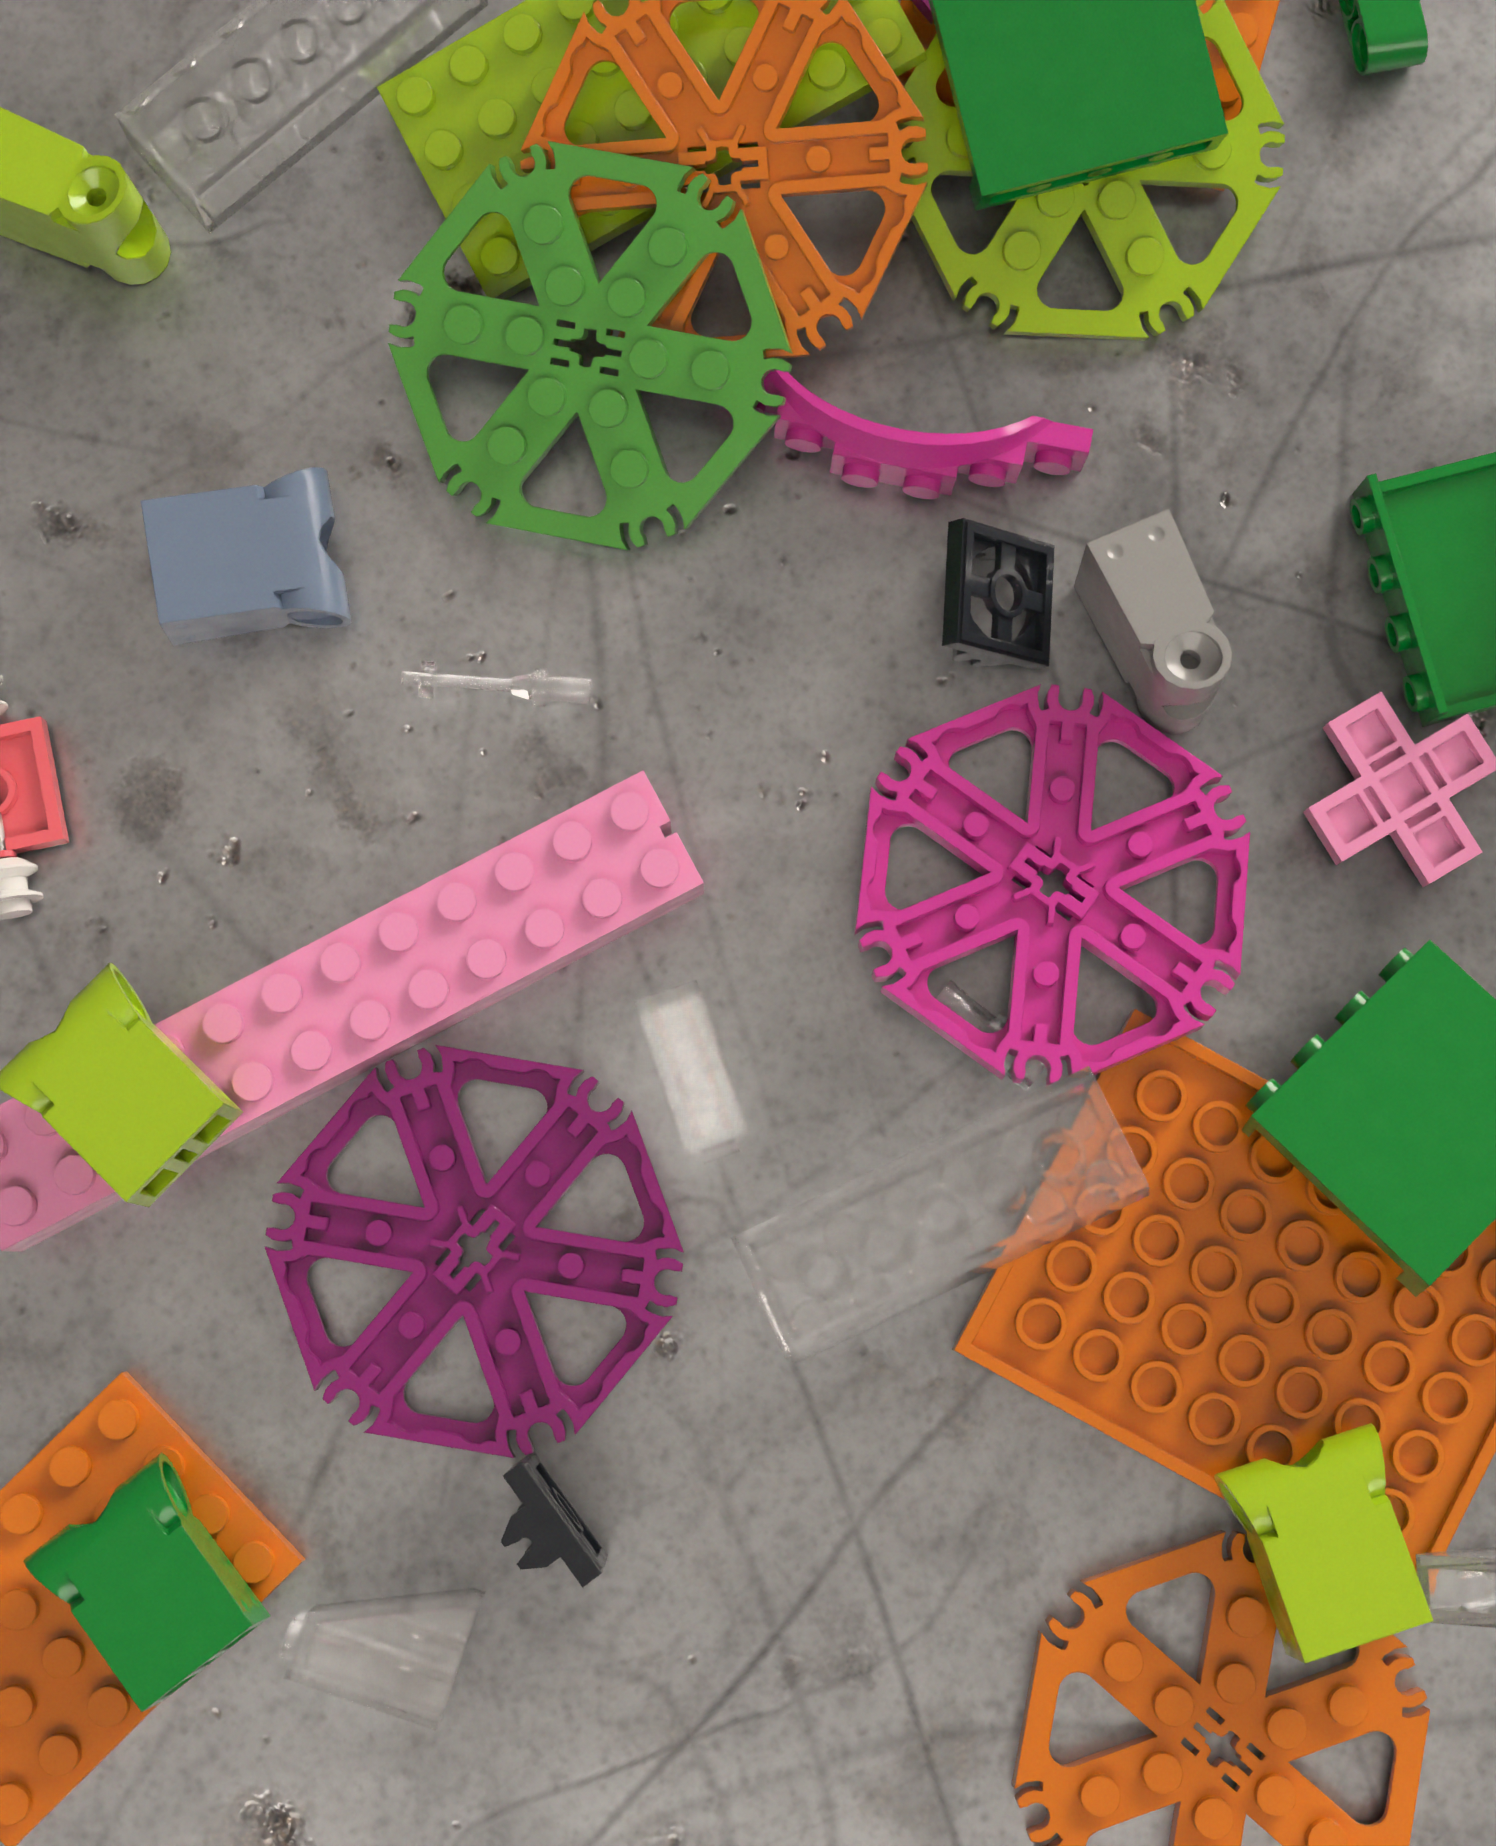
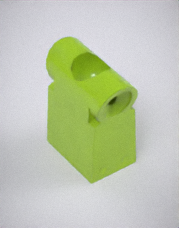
[0,107,171,285]
[0,962,243,1208]
[1214,1423,1434,1664]

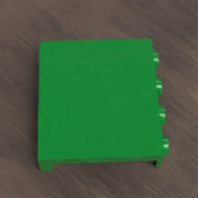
[928,0,1228,211]
[1350,452,1496,727]
[1242,940,1496,1297]

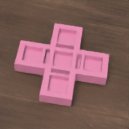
[1303,692,1496,887]

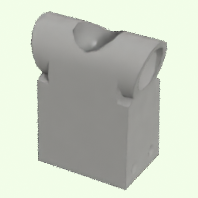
[1074,509,1233,735]

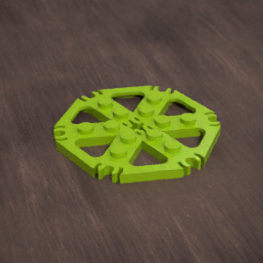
[897,0,1285,341]

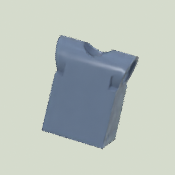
[141,467,352,646]

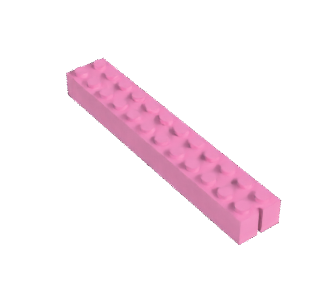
[0,770,704,1252]

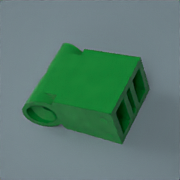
[23,1453,271,1712]

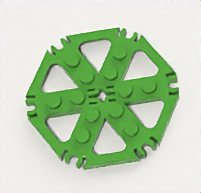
[388,141,793,550]

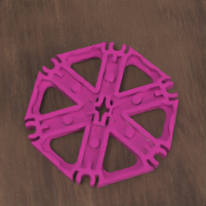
[854,684,1250,1088]

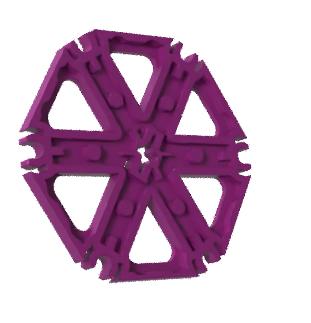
[264,1045,684,1458]

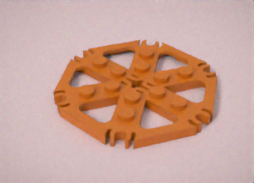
[520,0,928,359]
[1012,1530,1430,1846]

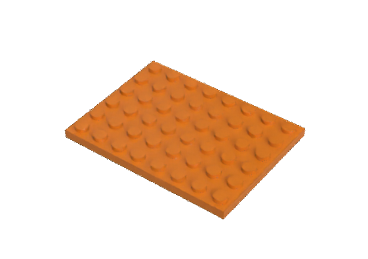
[952,1009,1496,1594]

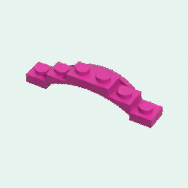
[755,370,1093,499]

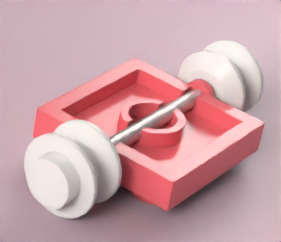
[0,675,69,920]

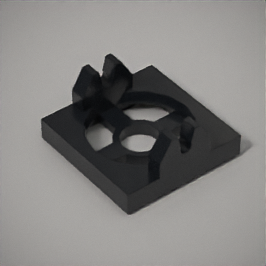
[942,518,1055,670]
[501,1454,608,1588]

